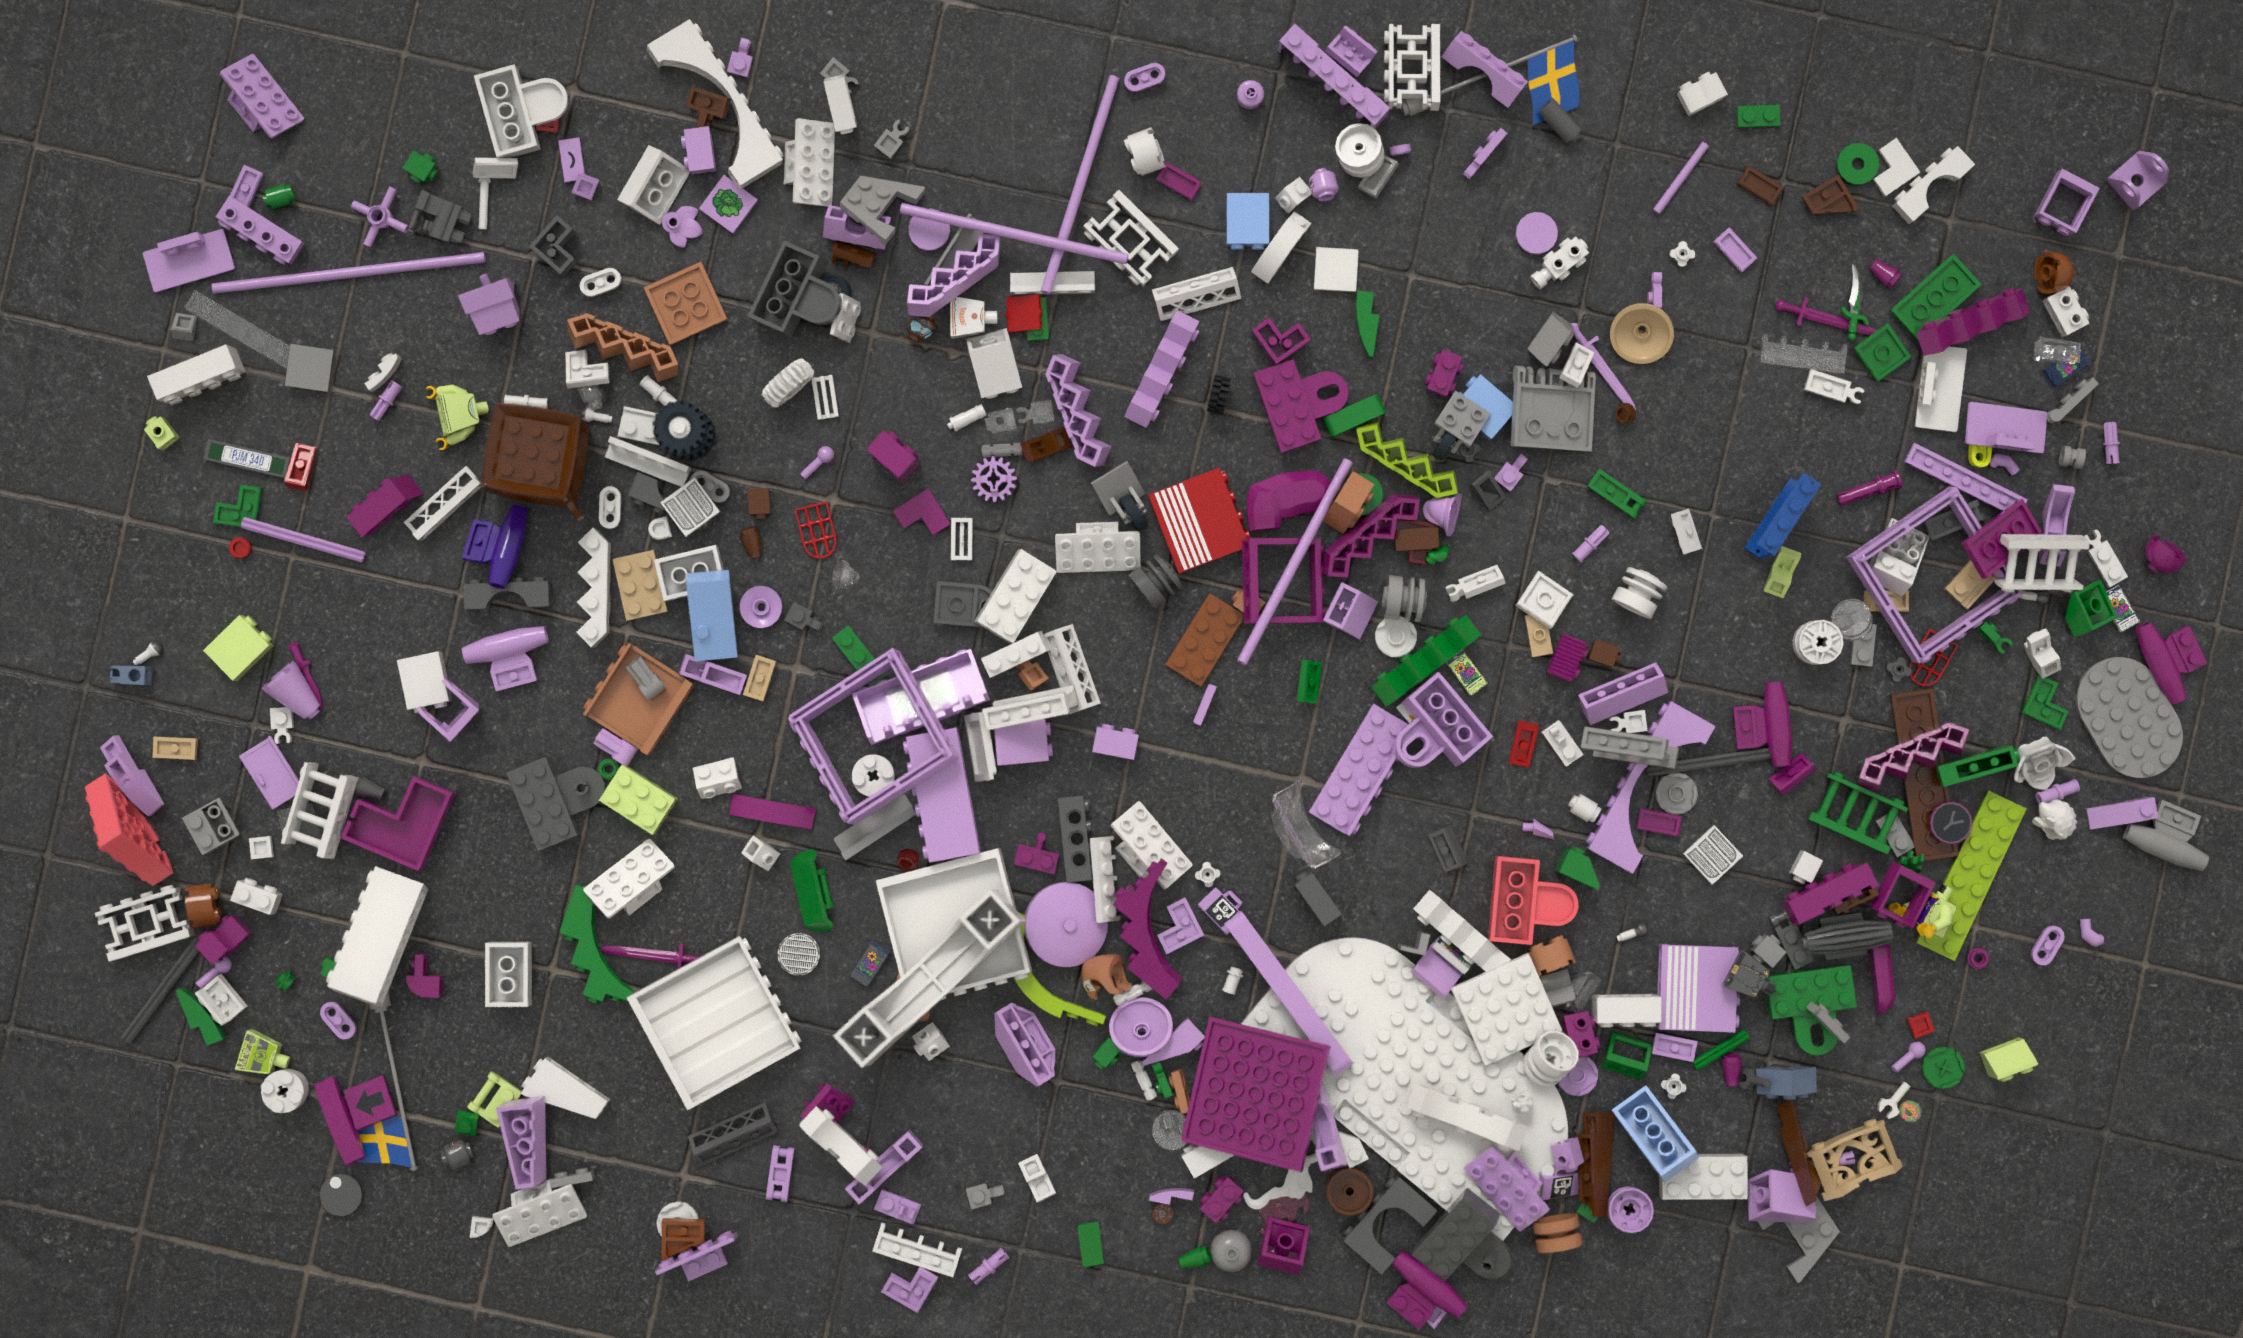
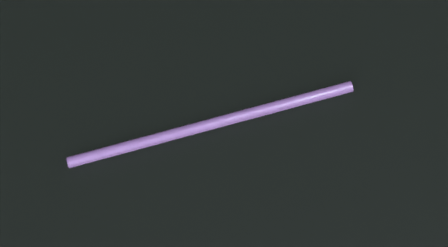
[212,252,486,294]

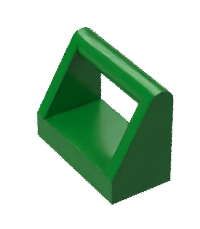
[1601,1031,1653,1080]

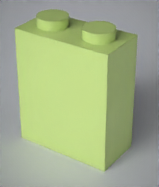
[203,615,274,681]

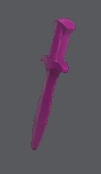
[288,642,322,709]

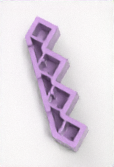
[907,234,1001,317]
[1124,310,1199,428]
[1045,354,1111,467]

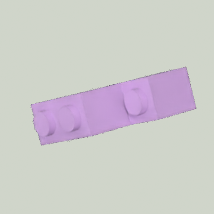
[2038,484,2075,567]

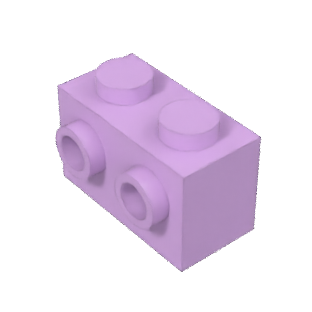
[681,126,717,175]
[1092,724,1139,760]

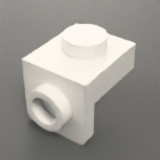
[1275,177,1312,213]

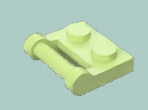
[467,1071,522,1128]

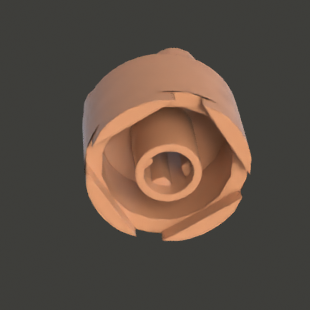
[1528,935,1576,977]

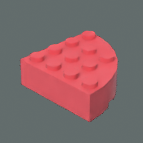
[85,773,173,886]

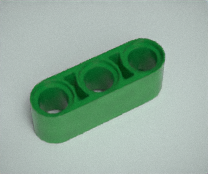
[1322,394,1386,438]

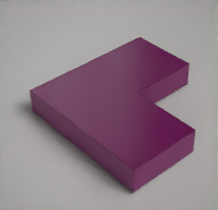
[893,489,951,535]

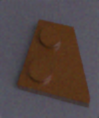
[1801,174,1859,215]
[1831,888,1879,915]

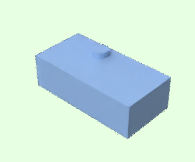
[686,570,737,661]
[1612,1086,1699,1183]

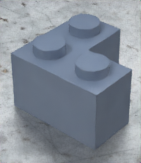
[1756,1066,1817,1100]

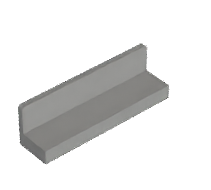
[924,213,985,286]
[834,794,916,860]
[1539,969,1576,1007]

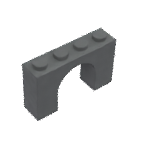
[1342,1175,1437,1275]

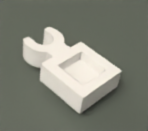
[270,707,294,744]
[1609,710,1648,733]

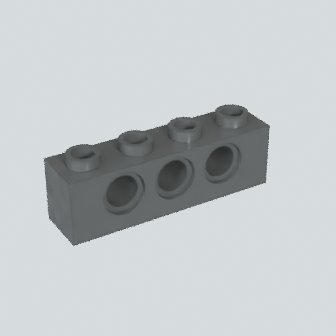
[1058,795,1093,882]

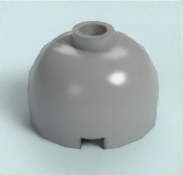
[1210,1229,1252,1272]

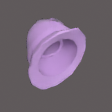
[1423,494,1462,536]

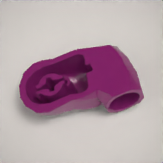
[1246,469,1331,532]

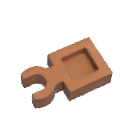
[1015,660,1049,691]

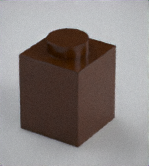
[747,488,772,519]
[1587,639,1621,668]

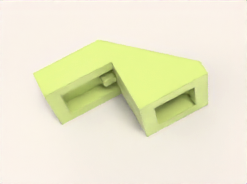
[1763,546,1801,598]

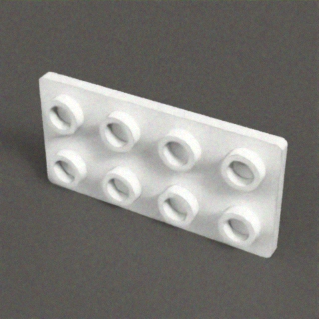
[784,118,835,207]
[1915,346,1967,432]
[1055,522,1141,573]
[1111,801,1192,889]
[583,839,675,919]
[493,1179,587,1247]

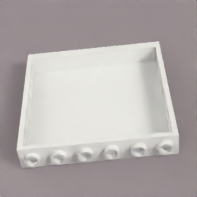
[876,848,1032,1000]

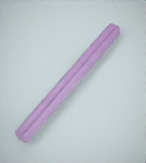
[241,517,365,562]

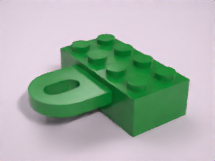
[1765,964,1857,1055]

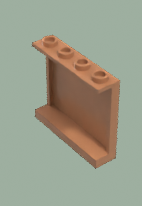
[583,643,695,755]

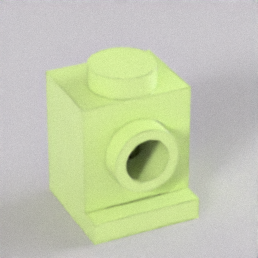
[144,416,180,451]

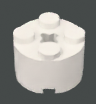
[1124,127,1166,176]
[852,755,895,797]
[261,1068,309,1113]

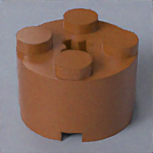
[185,883,223,929]

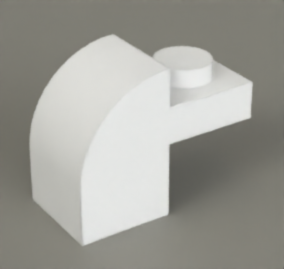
[2024,628,2061,679]

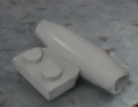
[2123,800,2209,871]

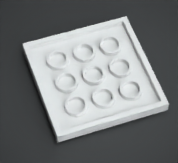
[1451,953,1562,1066]

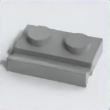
[1806,1001,1850,1043]

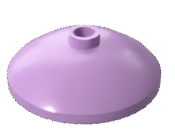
[1109,997,1173,1057]

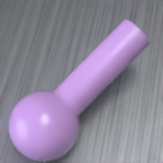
[800,446,834,479]
[196,957,232,989]
[1891,1042,1926,1073]

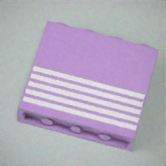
[1656,944,1740,1032]

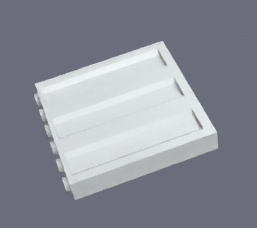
[627,936,802,1110]

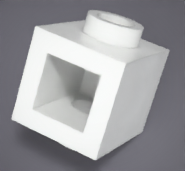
[741,836,780,871]

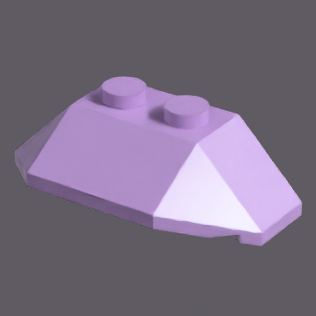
[994,1003,1055,1087]

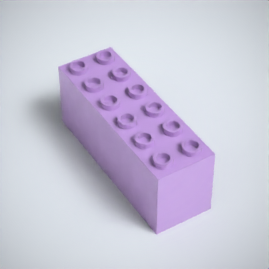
[903,728,981,863]

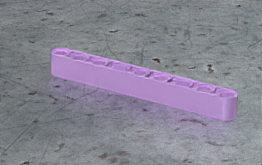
[1224,911,1353,1076]

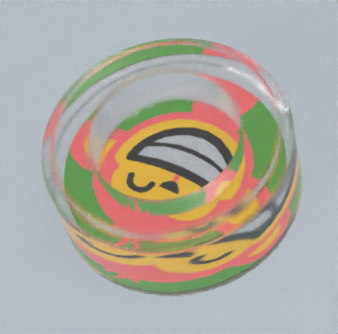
[1899,1100,1922,1122]

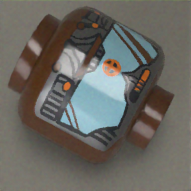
[906,316,937,343]

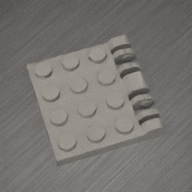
[1511,366,1596,452]

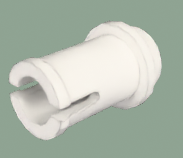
[1222,966,1244,995]

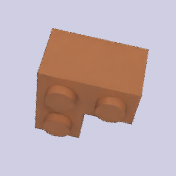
[1323,471,1374,534]

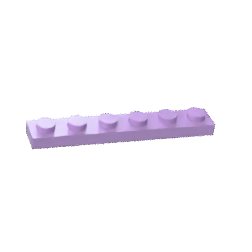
[1904,443,2028,512]

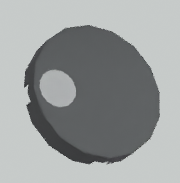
[320,1173,363,1216]

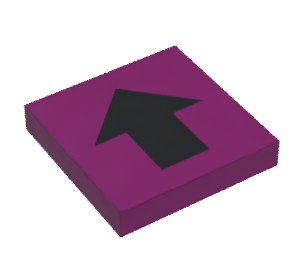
[344,1075,397,1131]

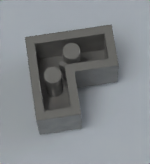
[529,215,578,277]

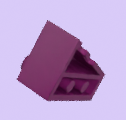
[347,474,424,537]

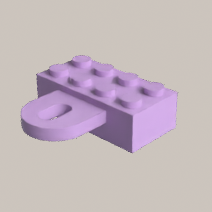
[1394,672,1493,768]

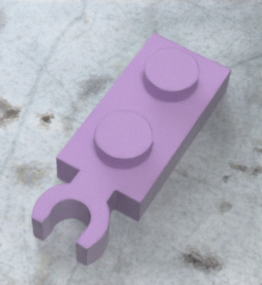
[1463,128,1507,179]

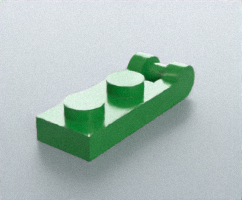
[1586,469,1647,519]

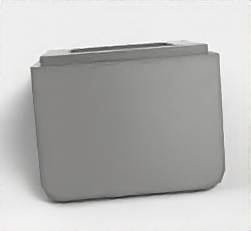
[171,313,197,341]

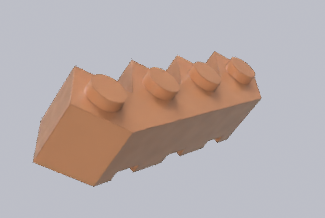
[567,313,678,382]

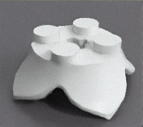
[2014,737,2075,791]

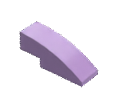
[678,654,747,695]

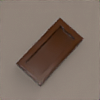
[1736,165,1784,206]

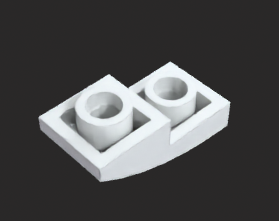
[364,353,402,392]

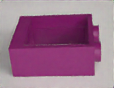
[1870,861,1936,928]

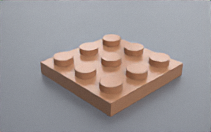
[644,262,728,346]

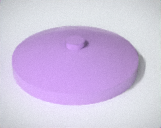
[1024,882,1108,967]

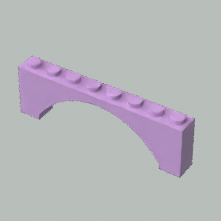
[1585,701,1716,874]

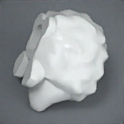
[2032,799,2077,840]

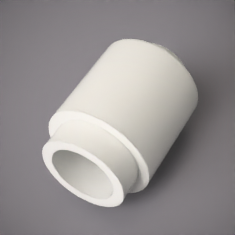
[1568,794,1601,823]

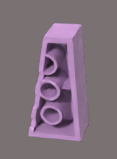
[496,1096,546,1189]

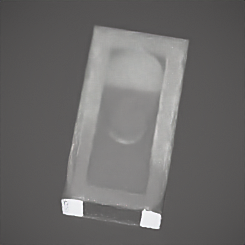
[2034,336,2081,364]

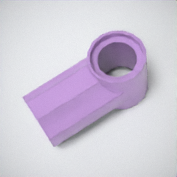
[593,728,638,767]

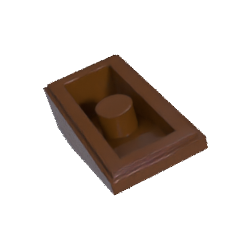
[1395,527,1439,551]

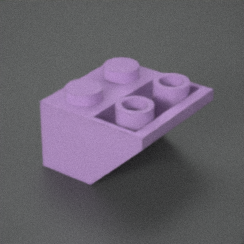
[1323,582,1378,640]

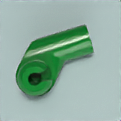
[1426,545,1450,565]

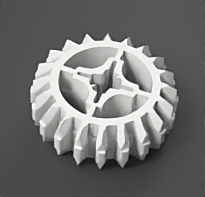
[762,359,814,408]

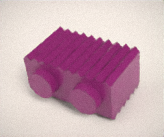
[1546,633,1589,682]

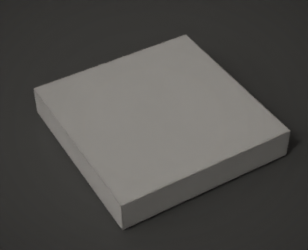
[285,344,333,392]

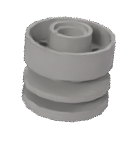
[1382,575,1427,622]

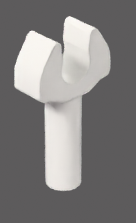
[1877,1082,1910,1119]

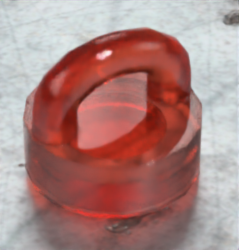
[896,849,920,870]

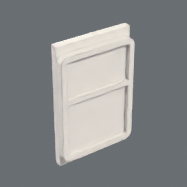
[964,712,997,782]

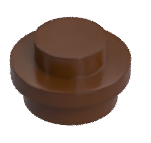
[1615,403,1636,424]

